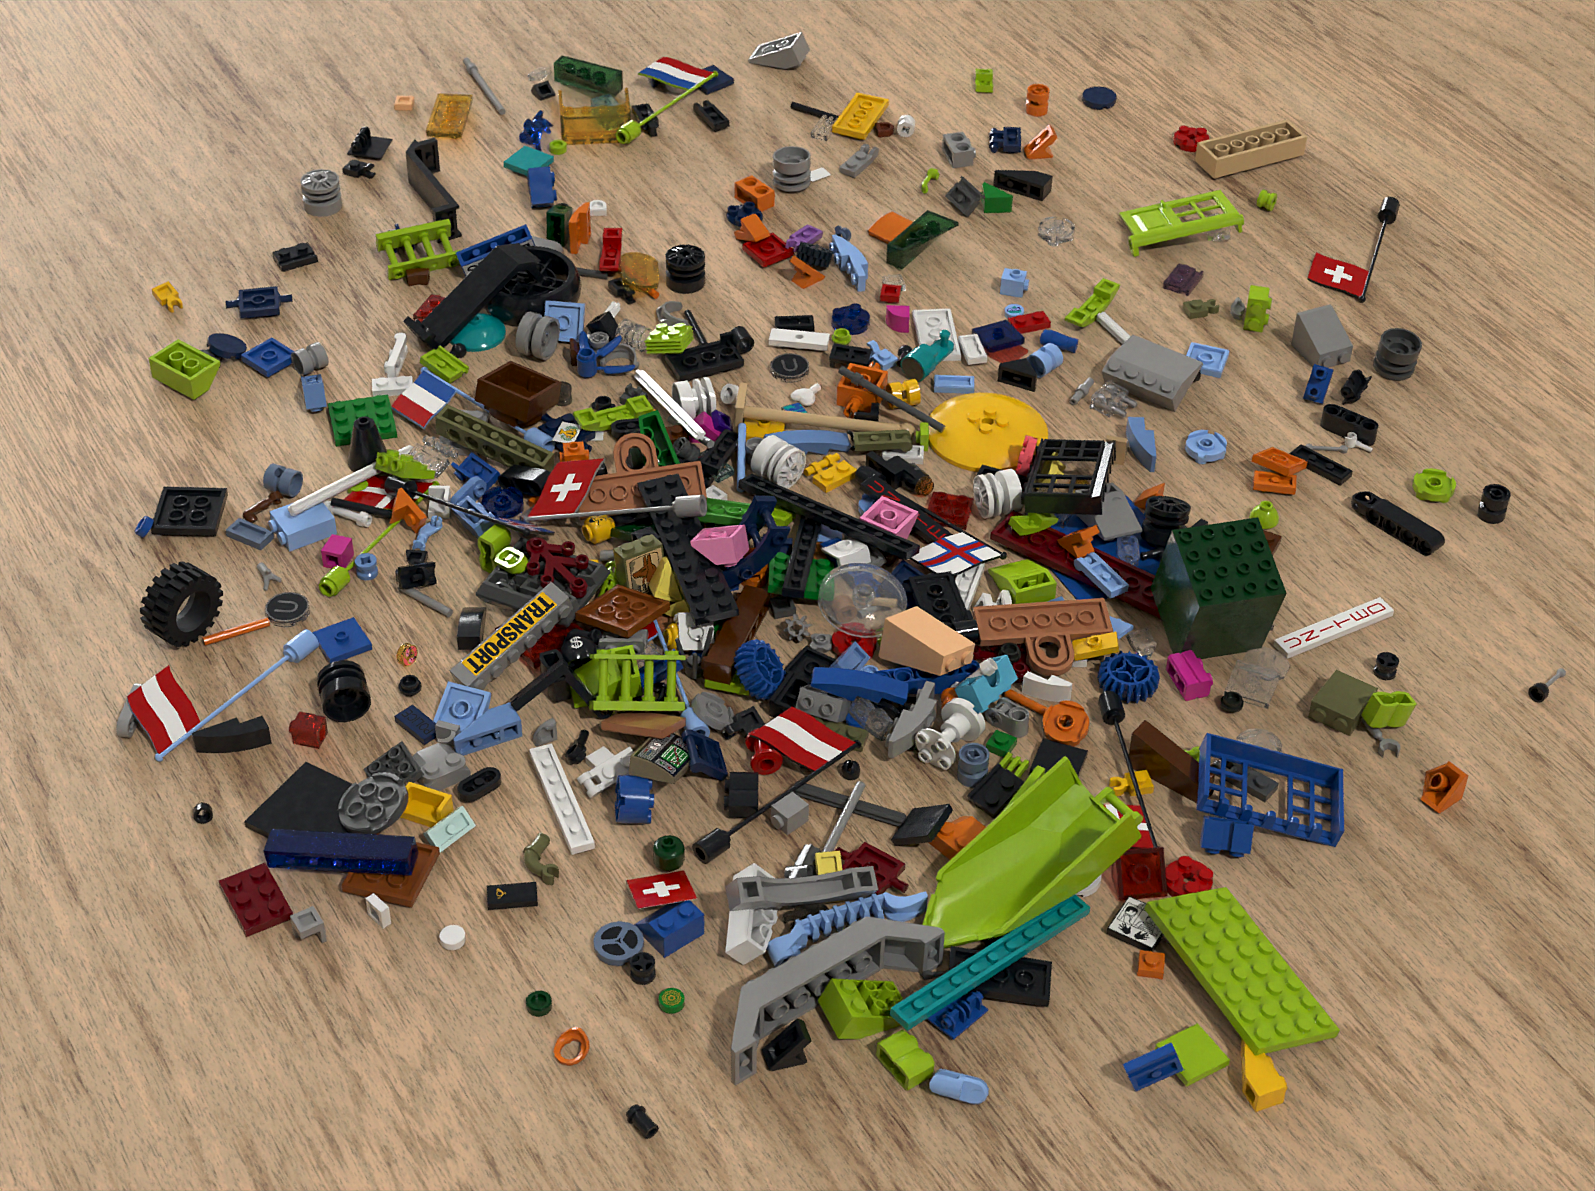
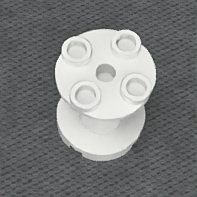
[915,698,985,770]

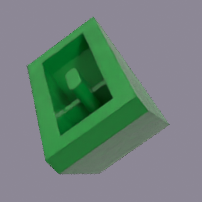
[981,182,1013,213]

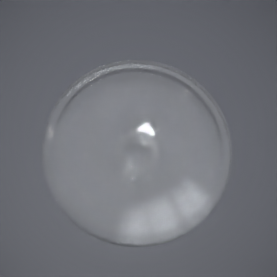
[818,563,907,638]

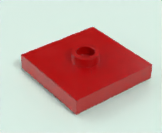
[742,232,794,267]

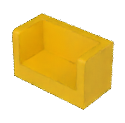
[400,782,454,827]

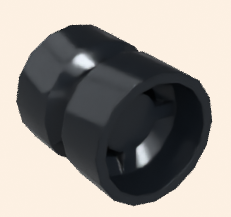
[1477,484,1511,524]

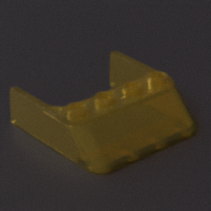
[558,88,631,145]

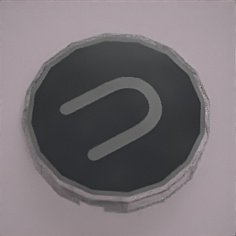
[770,353,809,383]
[265,592,310,627]

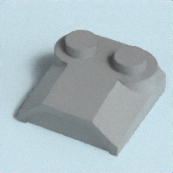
[413,743,471,791]

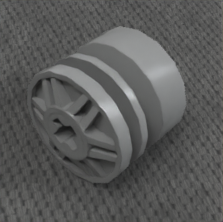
[773,146,811,192]
[300,169,342,217]

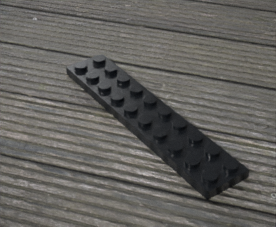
[637,474,739,626]

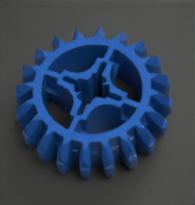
[734,639,786,701]
[1097,650,1160,704]

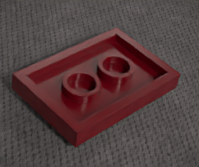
[219,863,293,937]

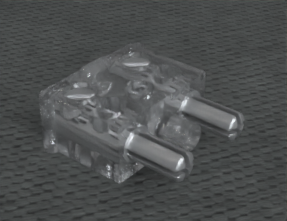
[1089,380,1138,418]

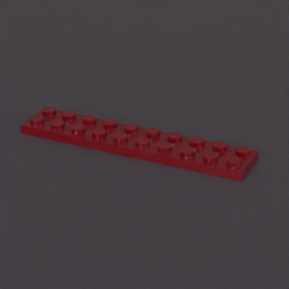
[990,510,1161,619]

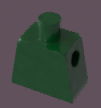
[546,205,573,247]

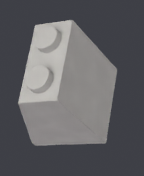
[1291,304,1353,368]

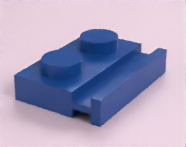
[1123,1042,1184,1092]

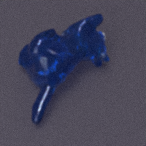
[519,110,553,151]

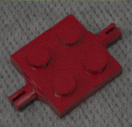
[835,842,909,896]

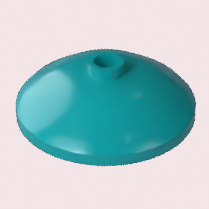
[450,313,506,352]

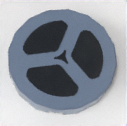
[593,921,644,966]

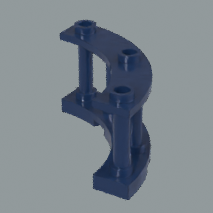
[719,496,791,588]

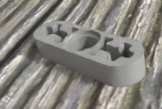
[116,683,143,738]

